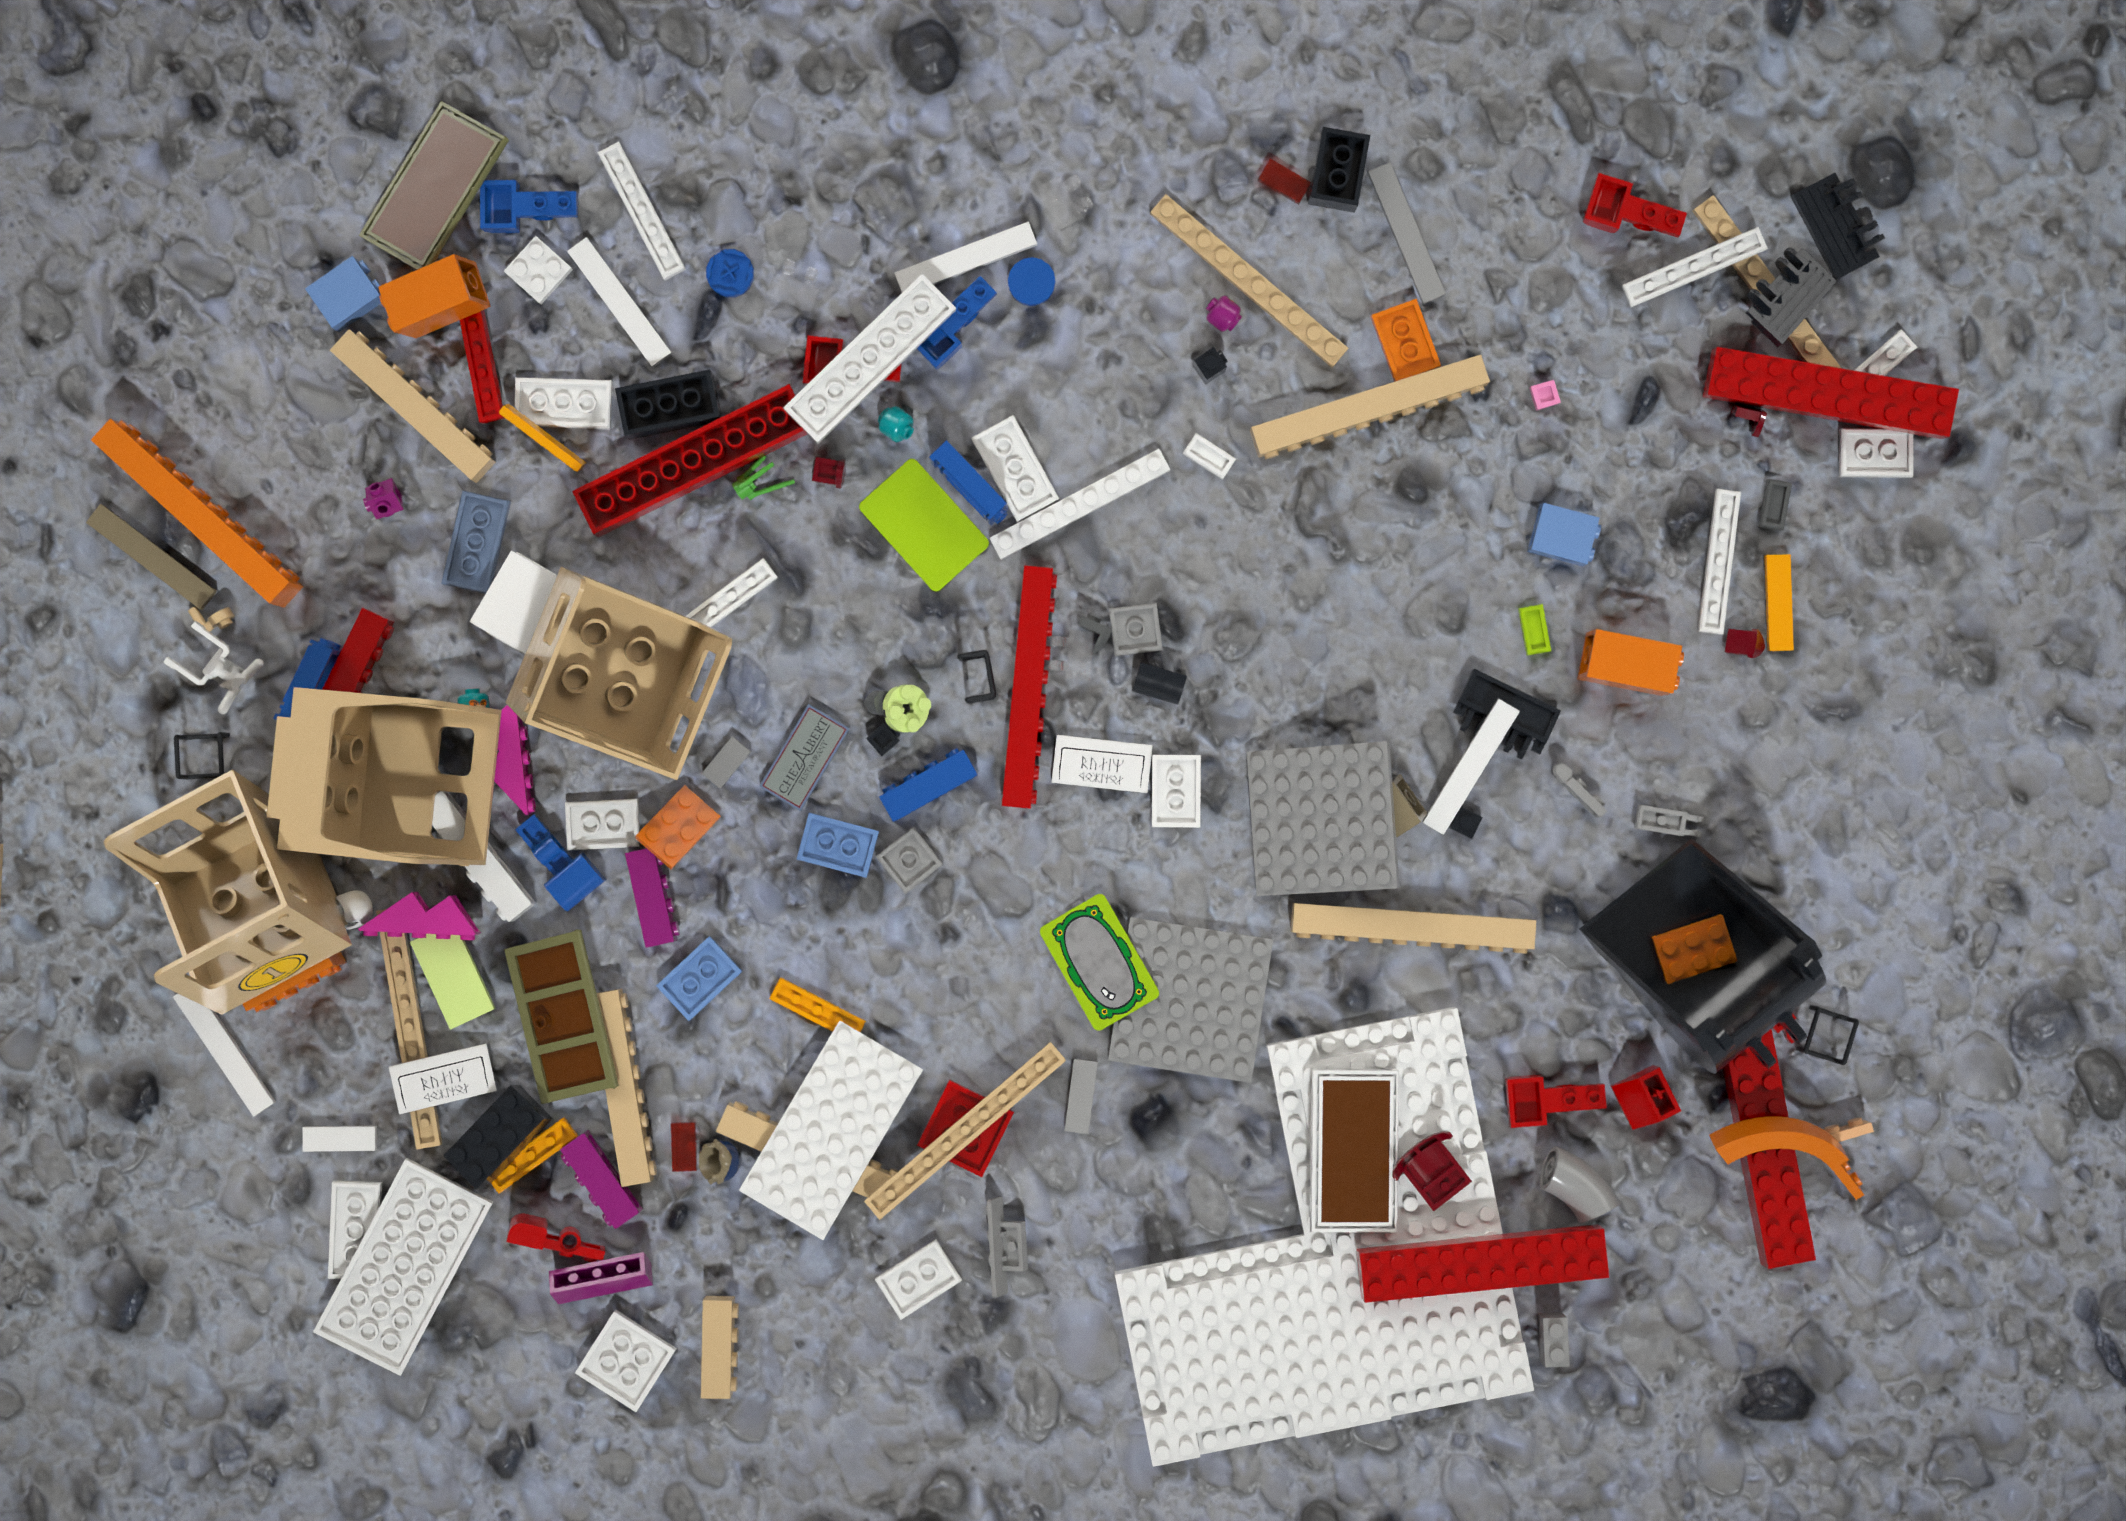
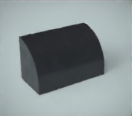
[1132,663,1187,705]

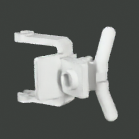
[163,621,264,714]

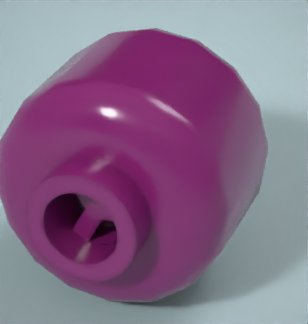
[1205,296,1242,332]

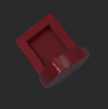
[1731,403,1767,437]
[812,457,846,489]
[1725,629,1765,658]

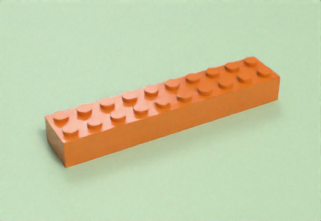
[91,418,304,608]

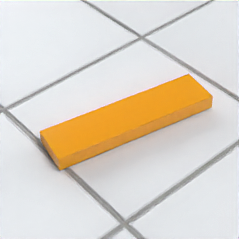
[499,404,587,472]
[1764,554,1794,651]
[769,977,866,1033]
[491,1117,578,1194]

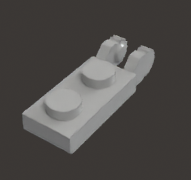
[1552,763,1607,818]
[1634,805,1705,838]

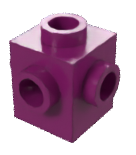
[363,478,404,520]

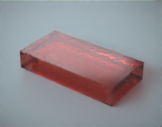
[1258,158,1311,205]
[671,1122,698,1172]

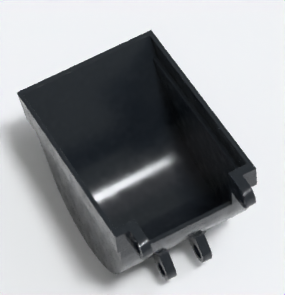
[1579,838,1826,1074]

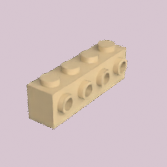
[701,1296,739,1399]

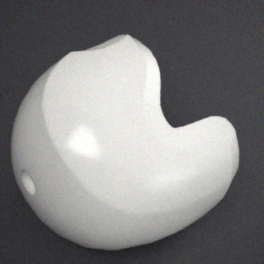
[335,890,373,929]

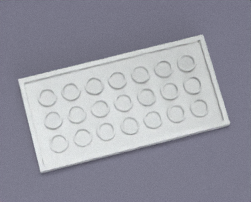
[739,1021,923,1240]
[313,1158,493,1376]

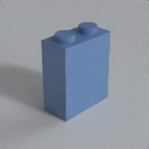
[305,256,381,332]
[1527,503,1601,567]

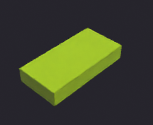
[1518,604,1551,656]

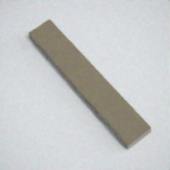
[86,504,217,610]

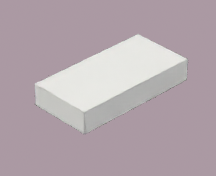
[1183,433,1236,480]

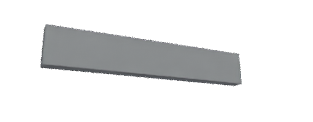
[1367,162,1446,305]

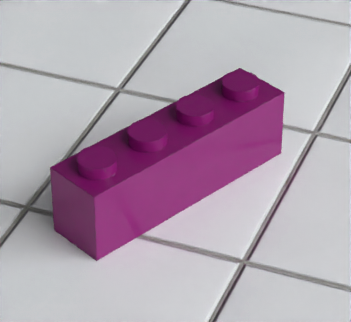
[625,848,680,948]
[560,1130,643,1229]
[549,1252,653,1304]

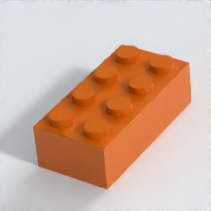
[243,951,347,1013]

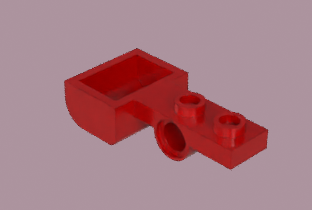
[1583,173,1687,238]
[802,335,902,386]
[1505,1075,1607,1128]
[506,1213,605,1262]

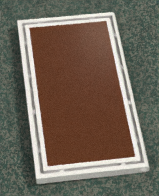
[1310,1069,1399,1233]

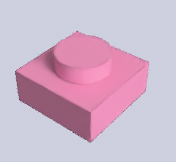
[1529,380,1561,411]

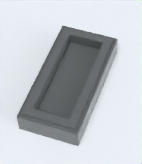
[1758,479,1792,531]

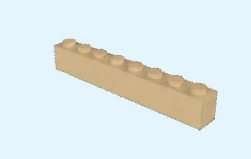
[330,329,496,483]
[597,988,657,1187]
[716,1101,898,1209]

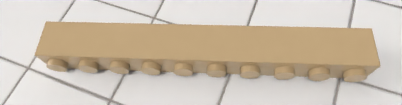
[1250,355,1490,460]
[1290,903,1536,954]

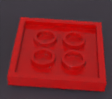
[917,1079,1014,1177]

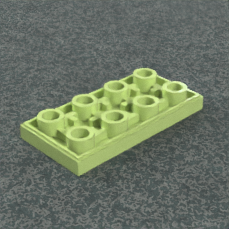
[410,934,496,1030]

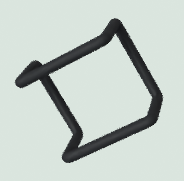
[957,650,996,704]
[174,732,230,780]
[1796,1005,1859,1065]

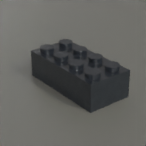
[615,369,722,440]
[443,1085,553,1190]

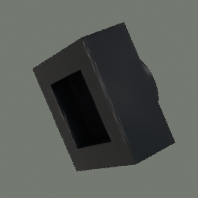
[866,723,900,757]
[1450,807,1483,839]

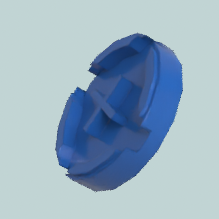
[706,249,754,298]
[1008,257,1056,306]

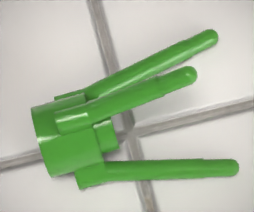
[732,456,795,500]

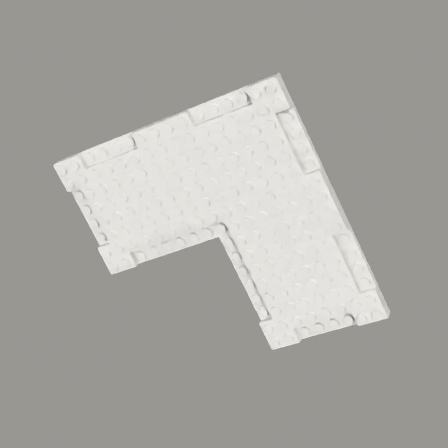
[1115,1007,1534,1467]

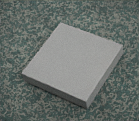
[1109,603,1163,657]
[875,827,943,894]

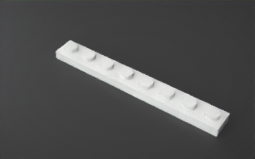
[989,449,1170,560]

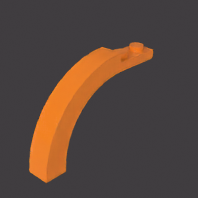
[1709,1116,1864,1200]

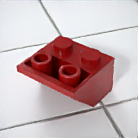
[1610,1065,1681,1130]

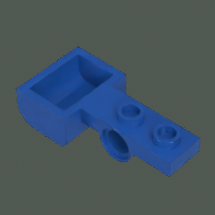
[480,180,578,233]
[917,276,997,370]
[515,814,606,912]

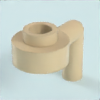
[188,606,235,632]

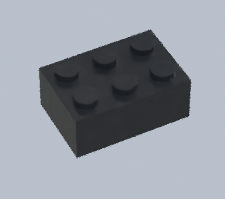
[1308,127,1371,213]

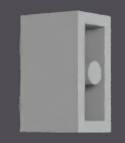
[1538,1312,1570,1367]

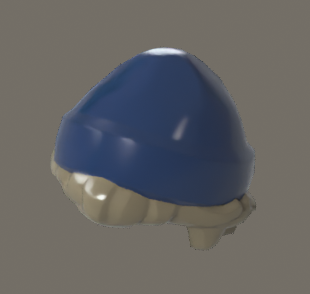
[699,1139,742,1185]

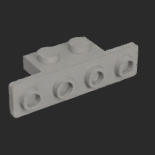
[986,1197,1028,1297]

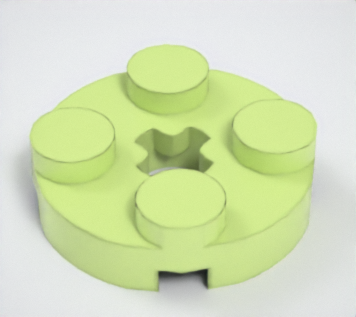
[883,684,931,732]

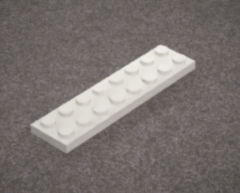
[783,274,956,444]

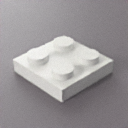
[504,236,573,304]

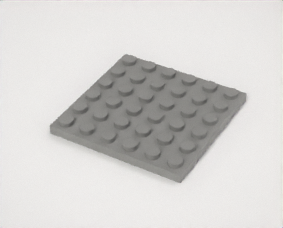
[1247,741,1400,896]
[1108,917,1273,1083]

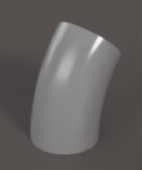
[1540,1146,1621,1223]

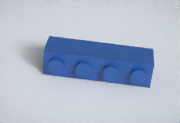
[879,748,978,822]

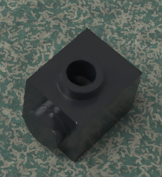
[1192,347,1228,385]

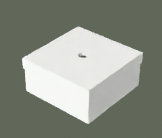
[470,551,557,655]

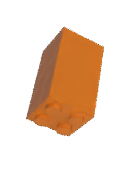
[378,254,491,339]
[1577,629,1684,696]

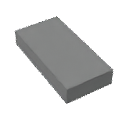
[701,736,751,789]

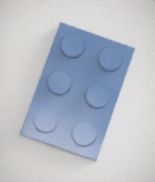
[797,813,879,878]
[656,936,743,1021]

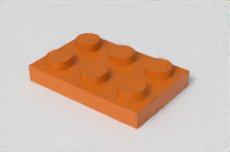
[1370,299,1441,382]
[635,785,721,870]
[1651,914,1737,984]

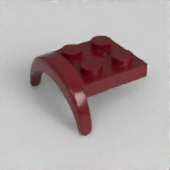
[1392,1131,1472,1211]

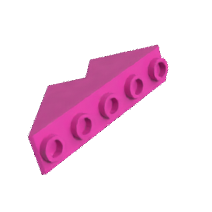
[494,705,536,815]
[358,892,481,940]

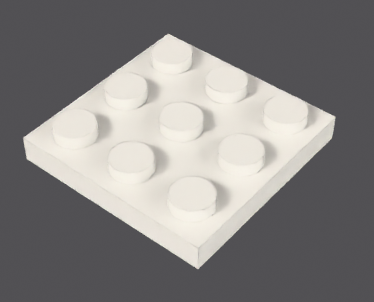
[575,1310,677,1412]

